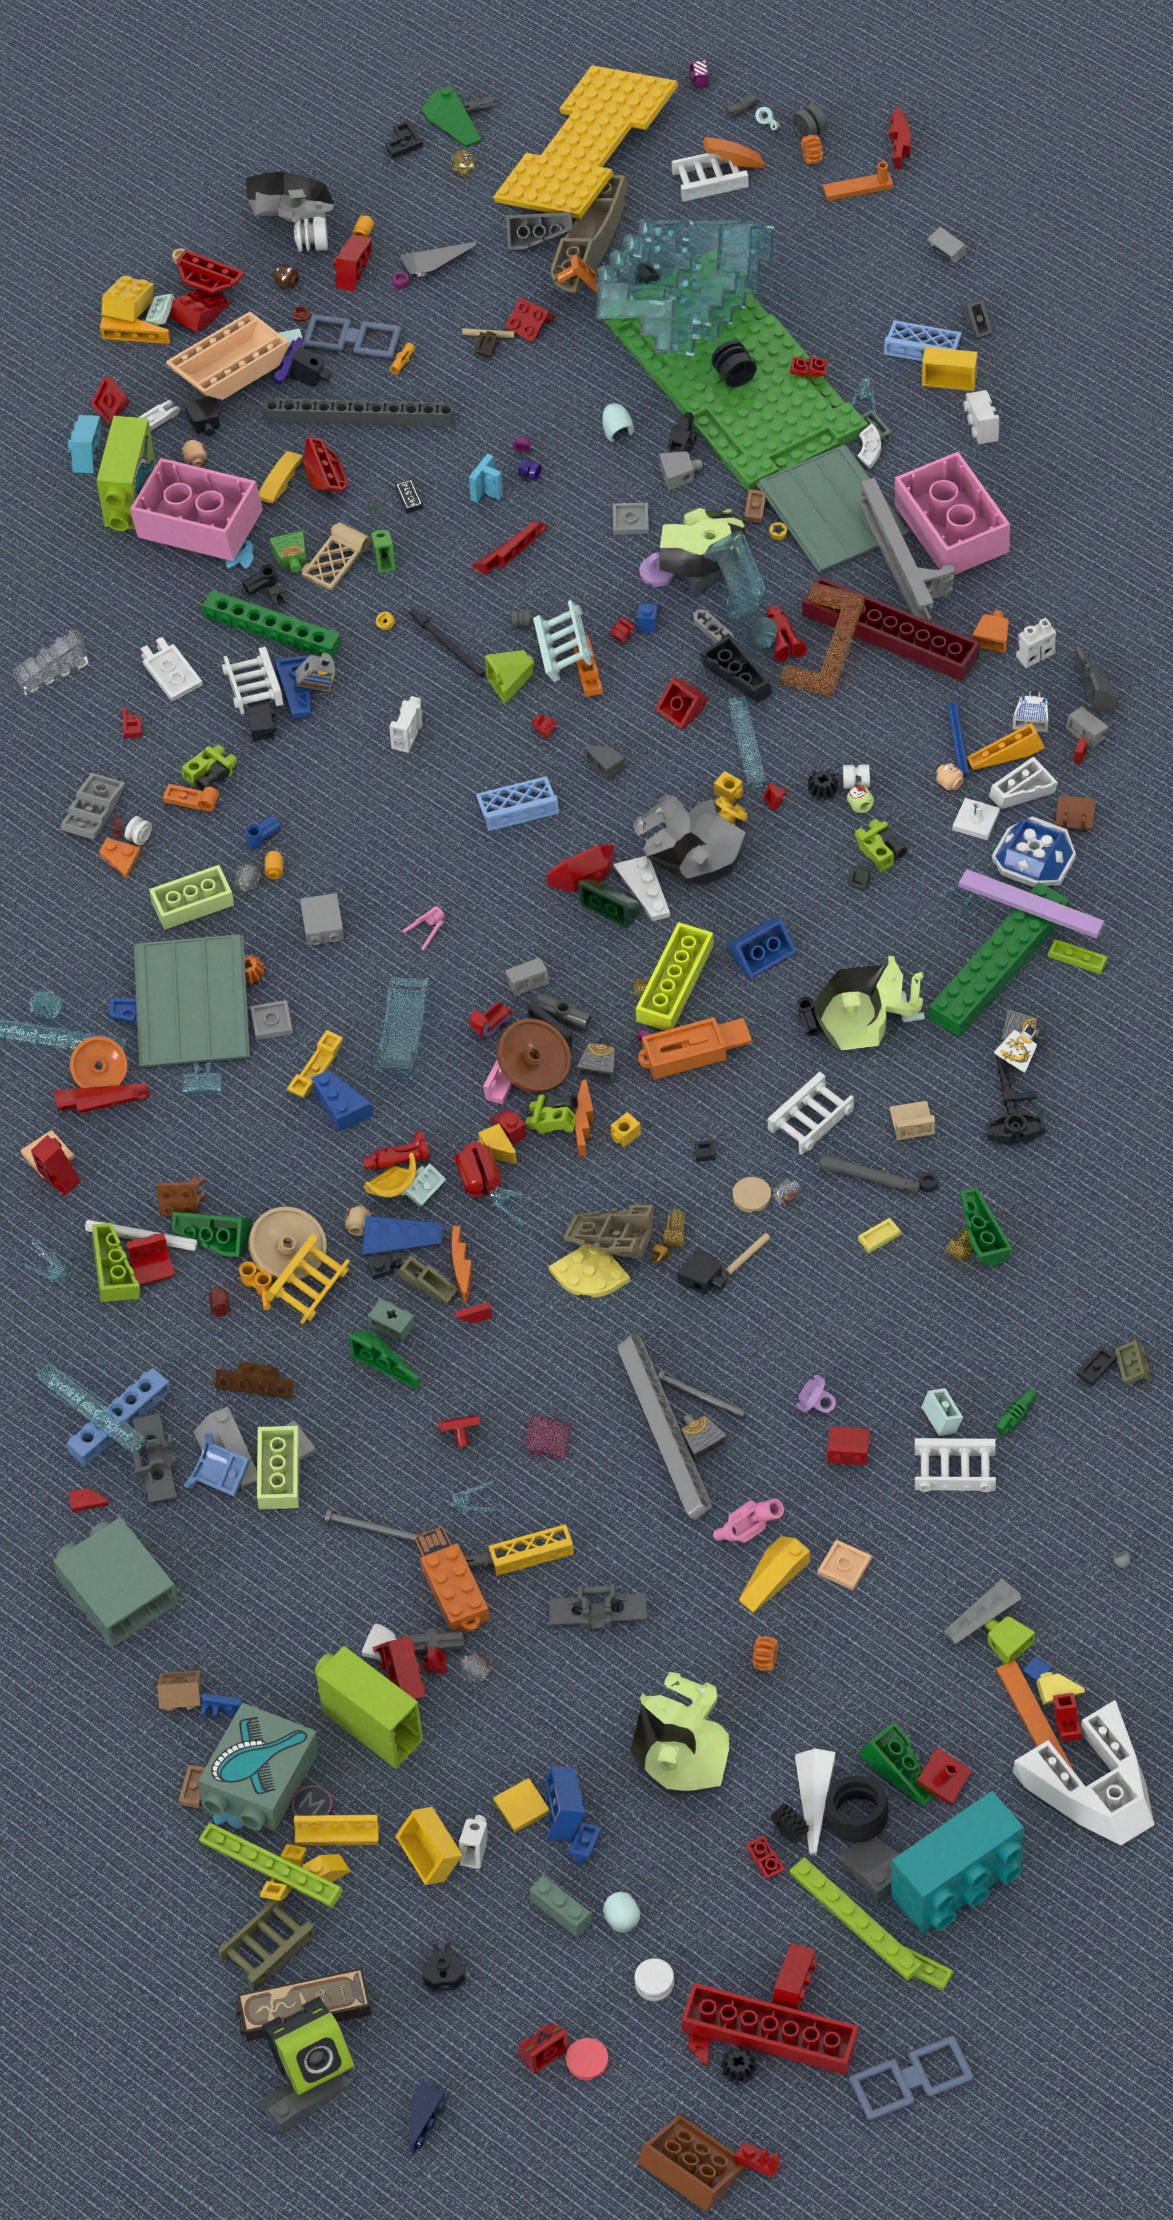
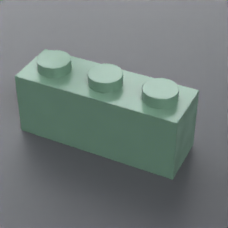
[529,1875,591,1938]

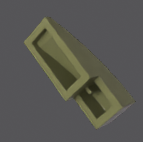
[396,1255,458,1304]

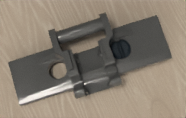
[128,1413,178,1504]
[549,1583,647,1629]

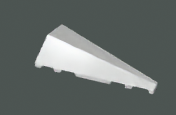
[795,1749,835,1856]

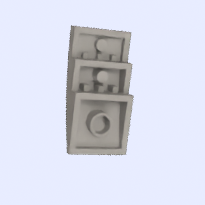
[60,773,125,840]

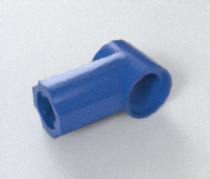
[245,816,281,849]

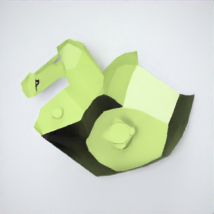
[659,508,747,577]
[814,956,923,1050]
[630,1672,729,1795]

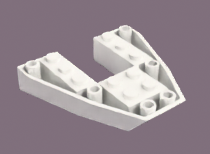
[1013,1700,1154,1845]

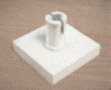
[953,798,1000,840]

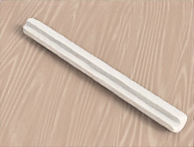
[85,1220,198,1251]

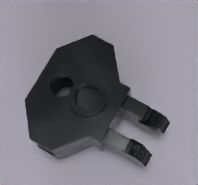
[668,412,697,452]
[422,1943,466,1992]

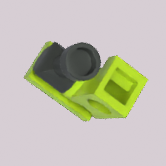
[182,744,237,791]
[855,819,908,873]
[525,1095,578,1134]

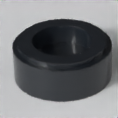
[919,1172,938,1192]

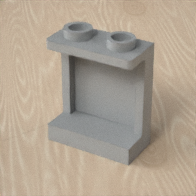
[300,893,344,945]

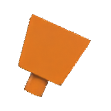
[972,610,1008,653]

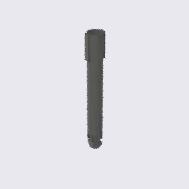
[819,1154,920,1193]

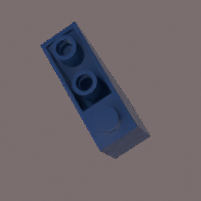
[410,2081,447,2154]

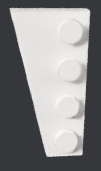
[613,856,670,921]

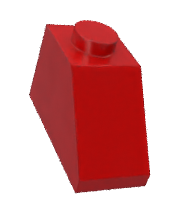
[489,1109,526,1145]

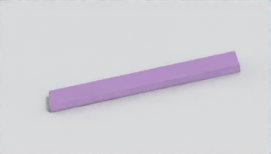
[959,869,1105,939]

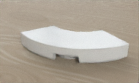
[857,423,881,469]

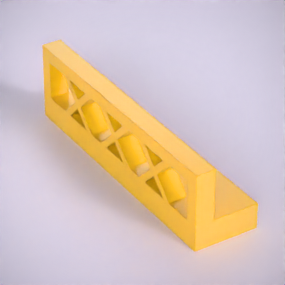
[488,1524,574,1576]
[294,1815,379,1846]

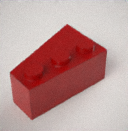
[772,1943,818,2010]

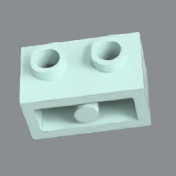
[922,1388,963,1436]

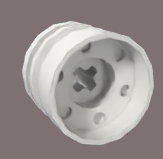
[294,216,328,252]

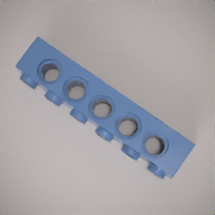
[66,1368,171,1467]

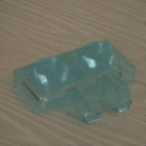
[182,1063,222,1094]

